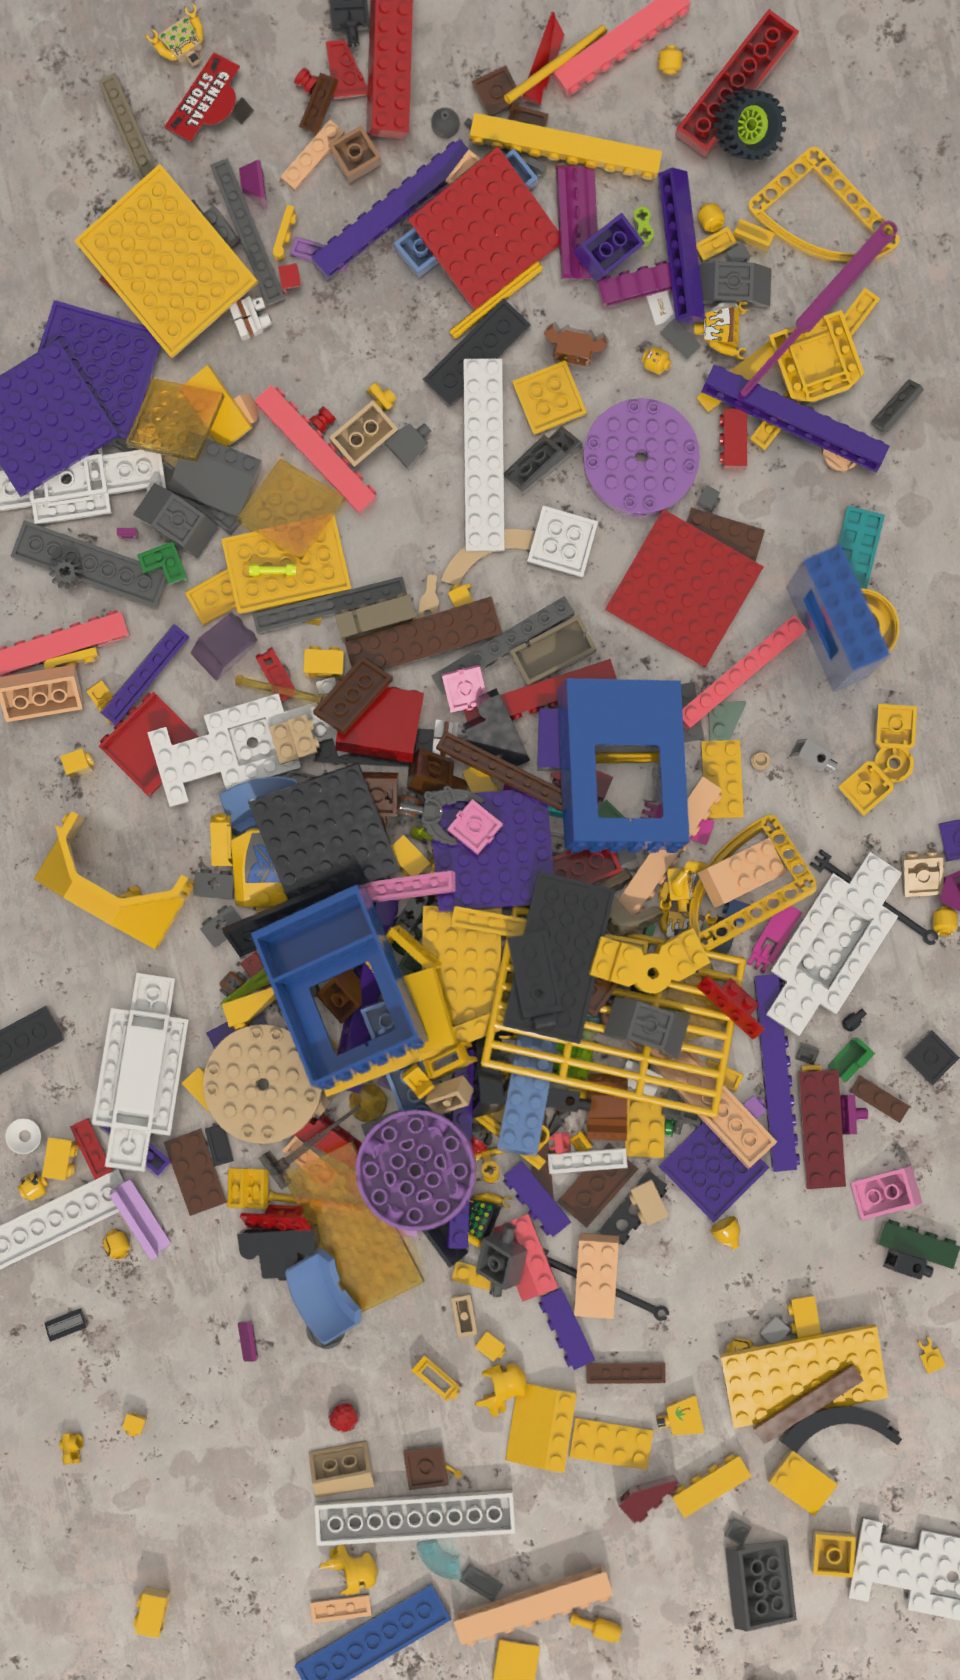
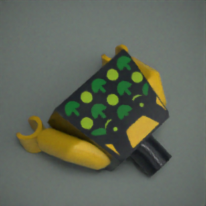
[468,1193,513,1248]

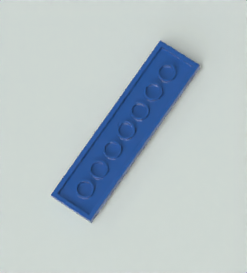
[294,1584,451,1680]

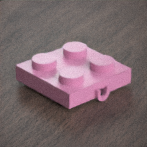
[441,665,486,713]
[447,799,503,855]

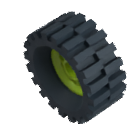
[714,89,786,160]

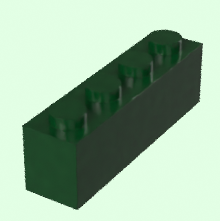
[876,1219,960,1269]

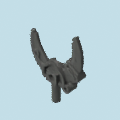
[399,786,484,845]

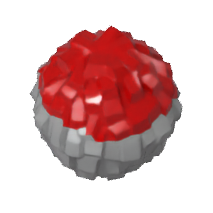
[328,1400,360,1433]

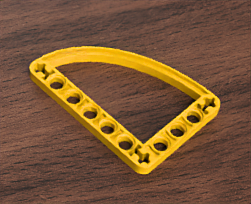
[748,147,900,264]
[689,814,817,952]

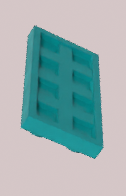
[837,506,885,589]

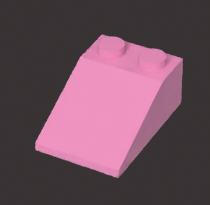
[850,1165,923,1221]

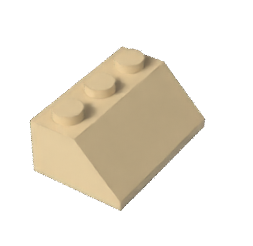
[329,400,398,467]
[309,1441,374,1498]

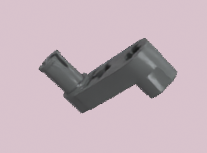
[387,895,434,934]

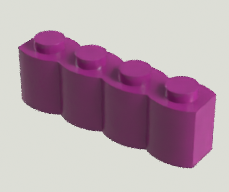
[597,261,672,307]

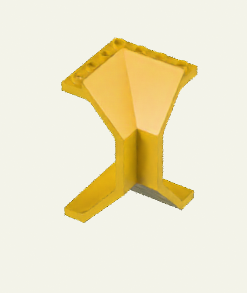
[34,811,194,950]

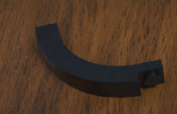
[779,1405,902,1453]

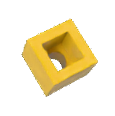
[122,1411,147,1437]

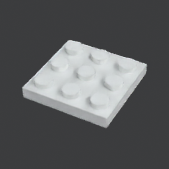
[527,506,598,578]

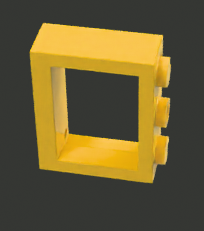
[365,925,442,972]

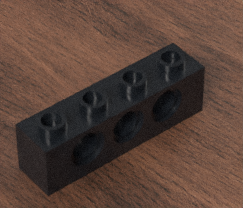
[599,1170,667,1245]

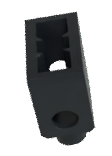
[546,1087,592,1114]
[883,1248,934,1280]

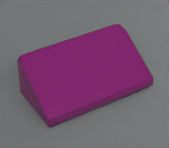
[238,1320,258,1362]

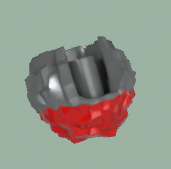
[471,1123,493,1155]

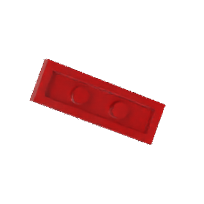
[70,1118,113,1180]

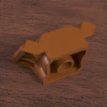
[544,322,609,367]
[587,1073,628,1141]

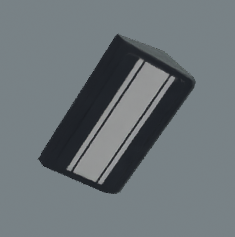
[45,1308,88,1342]

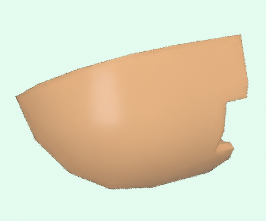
[234,393,258,424]

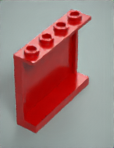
[335,687,424,763]
[98,692,199,797]

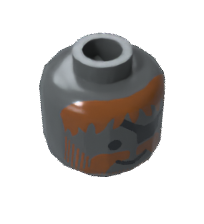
[397,792,423,822]
[219,971,247,997]

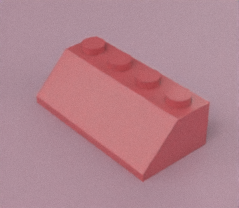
[493,1214,559,1302]

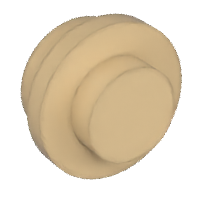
[751,751,771,770]

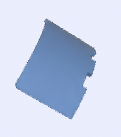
[219,777,298,836]
[285,1248,361,1344]

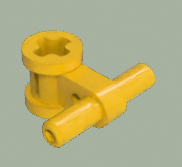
[475,1147,505,1183]

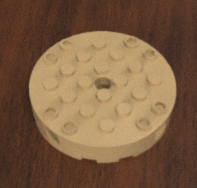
[203,1025,323,1144]

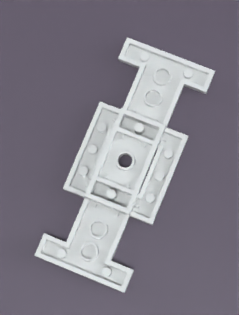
[0,428,167,525]
[147,677,350,807]
[848,1518,960,1620]

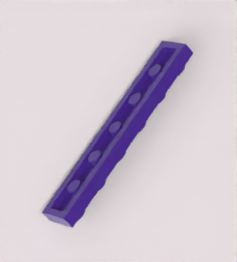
[99,624,189,726]

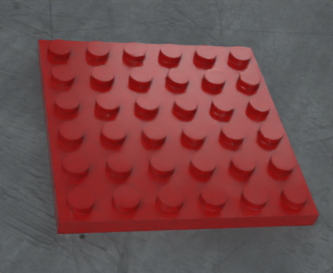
[407,146,560,311]
[605,510,764,668]

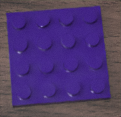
[658,1121,770,1223]

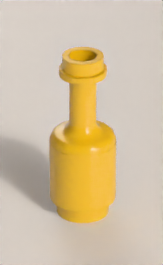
[569,1613,623,1643]

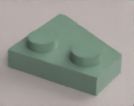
[709,701,746,741]

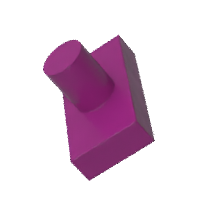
[840,1095,868,1135]

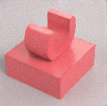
[549,1132,571,1153]

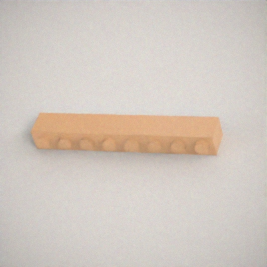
[618,776,723,916]

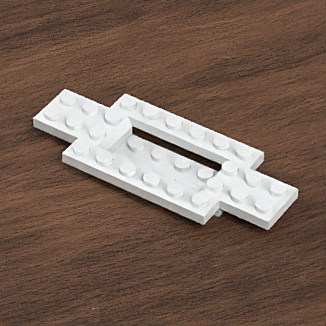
[766,852,902,1036]
[92,973,189,1172]

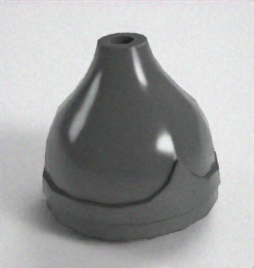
[431,107,460,138]

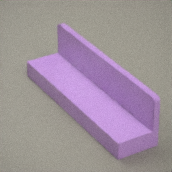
[109,1179,171,1260]

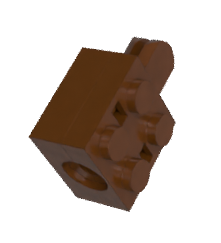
[407,747,467,795]
[363,772,398,829]

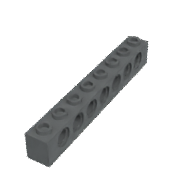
[431,596,575,695]

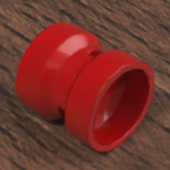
[294,67,318,95]
[309,406,336,433]

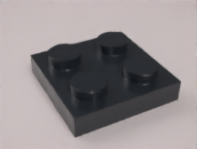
[904,1030,960,1086]

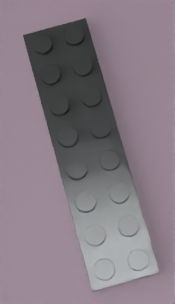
[11,520,167,608]

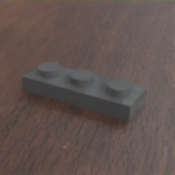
[871,379,924,432]

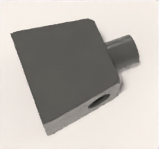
[384,423,431,471]

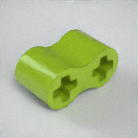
[633,207,654,247]

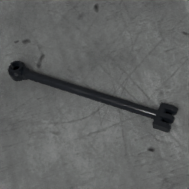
[810,849,939,945]
[544,1248,669,1321]

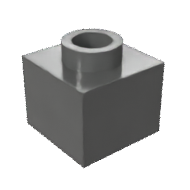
[725,243,751,262]
[696,485,721,512]

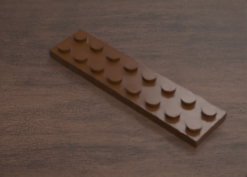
[344,596,503,671]

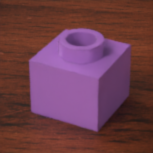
[742,1095,766,1119]

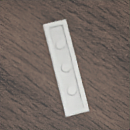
[548,1148,628,1174]

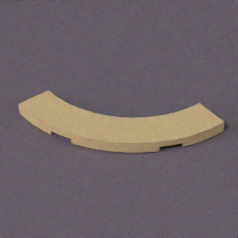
[441,529,535,586]

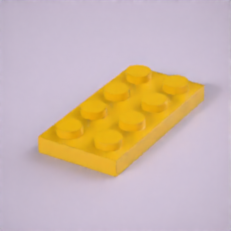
[701,740,744,819]
[569,1417,653,1470]

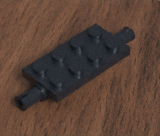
[328,0,370,48]

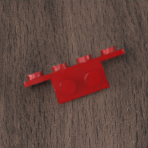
[696,975,765,1040]
[240,1204,312,1231]

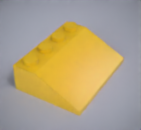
[505,1383,577,1473]

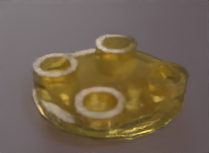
[349,1084,387,1122]

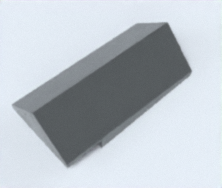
[504,426,582,496]

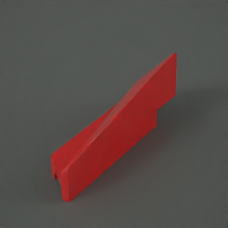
[522,12,565,105]
[295,1114,362,1169]

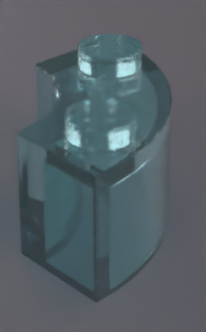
[417,1539,463,1580]

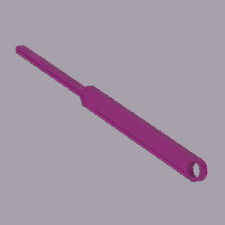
[739,221,898,397]

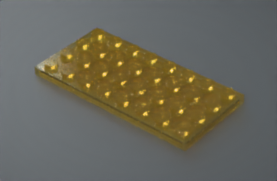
[283,1141,425,1313]

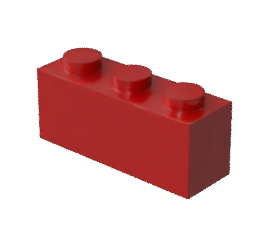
[719,409,747,470]

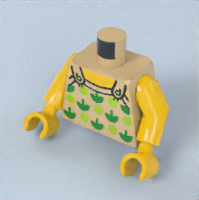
[144,3,203,66]

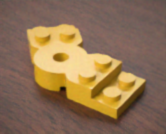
[837,704,917,816]
[588,927,711,993]

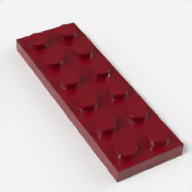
[798,1069,846,1189]

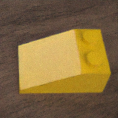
[222,988,276,1030]
[767,1449,838,1516]

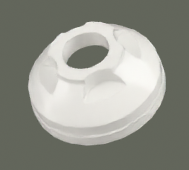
[5,1118,42,1154]

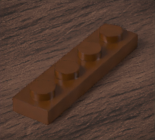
[586,1363,666,1384]

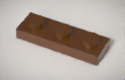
[299,72,339,134]
[849,1075,910,1123]

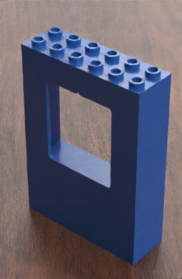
[786,544,890,692]
[557,678,690,853]
[251,885,429,1090]

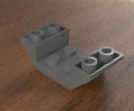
[699,261,772,307]
[133,483,218,559]
[603,997,689,1060]

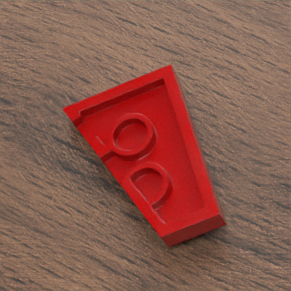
[326,39,368,100]

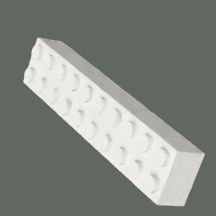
[314,1490,515,1546]

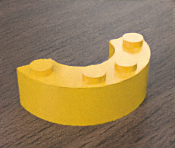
[861,588,899,652]

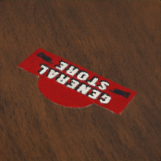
[164,52,241,142]

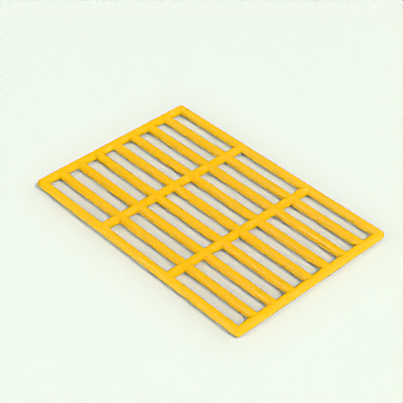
[481,907,746,1118]

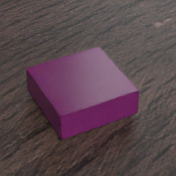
[117,528,138,539]

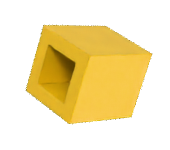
[475,1330,506,1362]

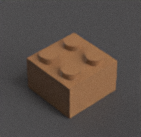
[328,125,382,183]

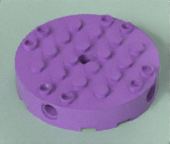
[583,398,700,517]
[356,1110,477,1231]

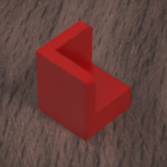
[278,263,301,293]

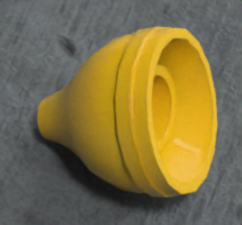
[710,1216,741,1250]

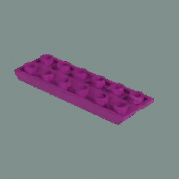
[555,165,598,280]

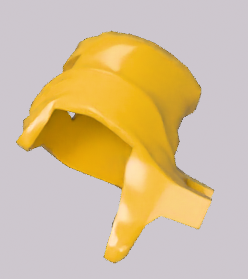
[475,1363,526,1417]
[319,1545,378,1595]

